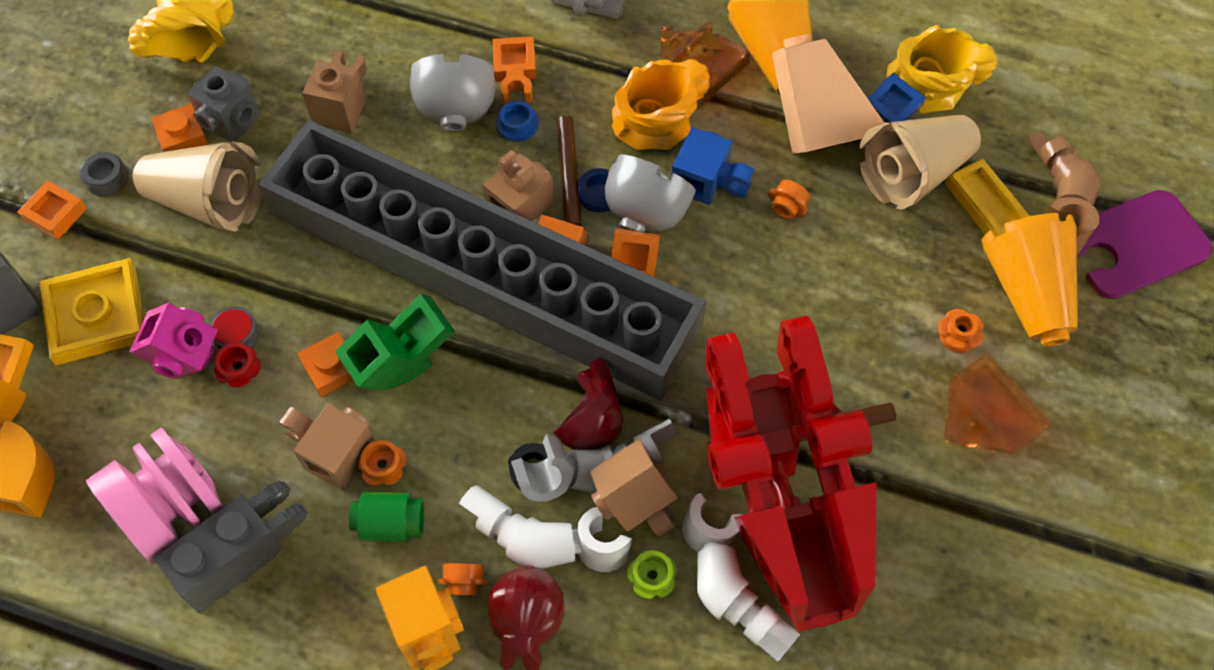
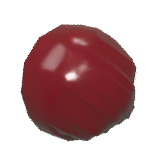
[553,357,623,450]
[488,567,565,670]

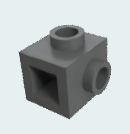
[187,65,261,142]

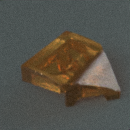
[660,22,750,111]
[944,352,1052,455]

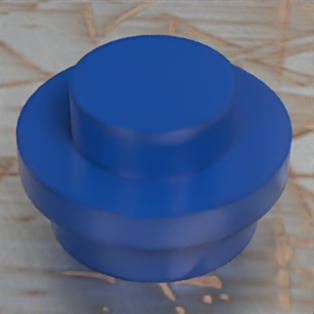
[496,101,539,142]

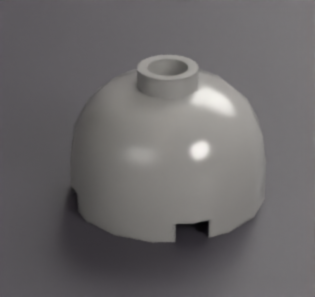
[410,54,495,132]
[605,155,696,232]

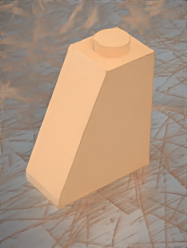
[772,34,884,154]

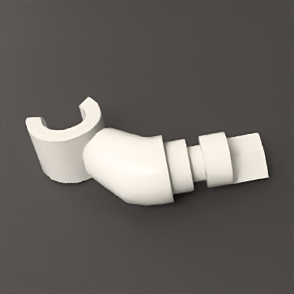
[459,485,632,572]
[682,493,800,661]

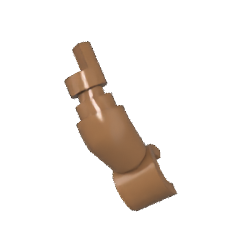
[1027,132,1101,255]

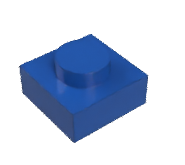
[868,73,925,123]

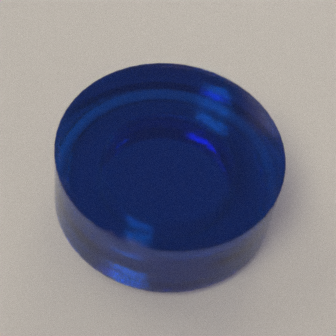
[578,168,610,213]

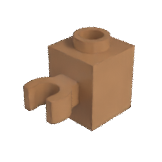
[302,50,367,133]
[483,150,554,221]
[279,403,374,491]
[590,439,678,537]

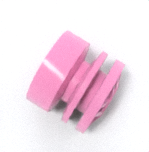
[86,428,224,565]

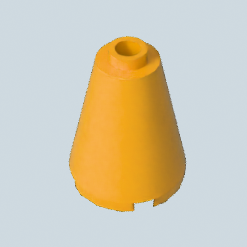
[727,0,813,95]
[981,213,1078,347]

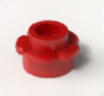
[214,343,261,388]

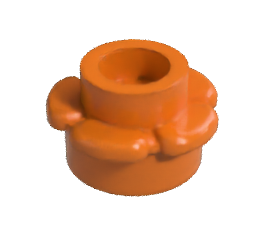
[768,180,811,220]
[938,309,984,353]
[358,440,407,487]
[437,563,488,596]

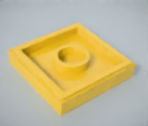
[39,258,145,366]

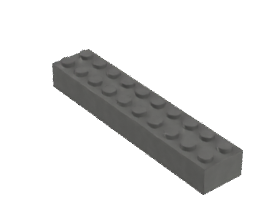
[258,120,706,401]

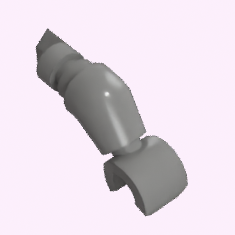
[511,418,678,502]

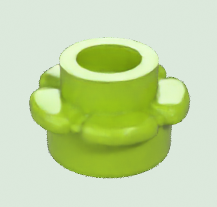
[627,550,677,599]

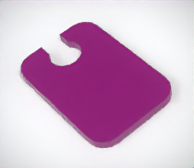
[1077,190,1212,299]

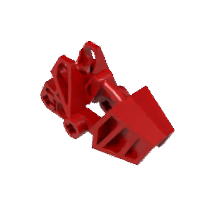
[706,315,877,632]

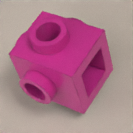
[129,303,218,379]

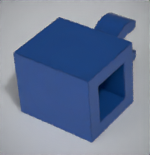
[671,127,754,205]

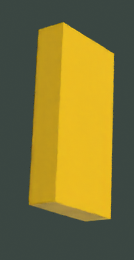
[944,159,1030,238]

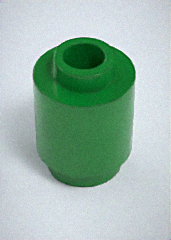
[349,491,425,543]

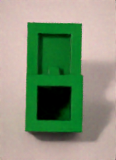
[335,294,455,390]

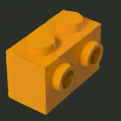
[375,565,464,670]

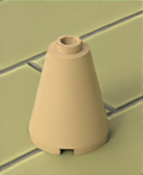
[859,115,981,210]
[132,141,262,232]

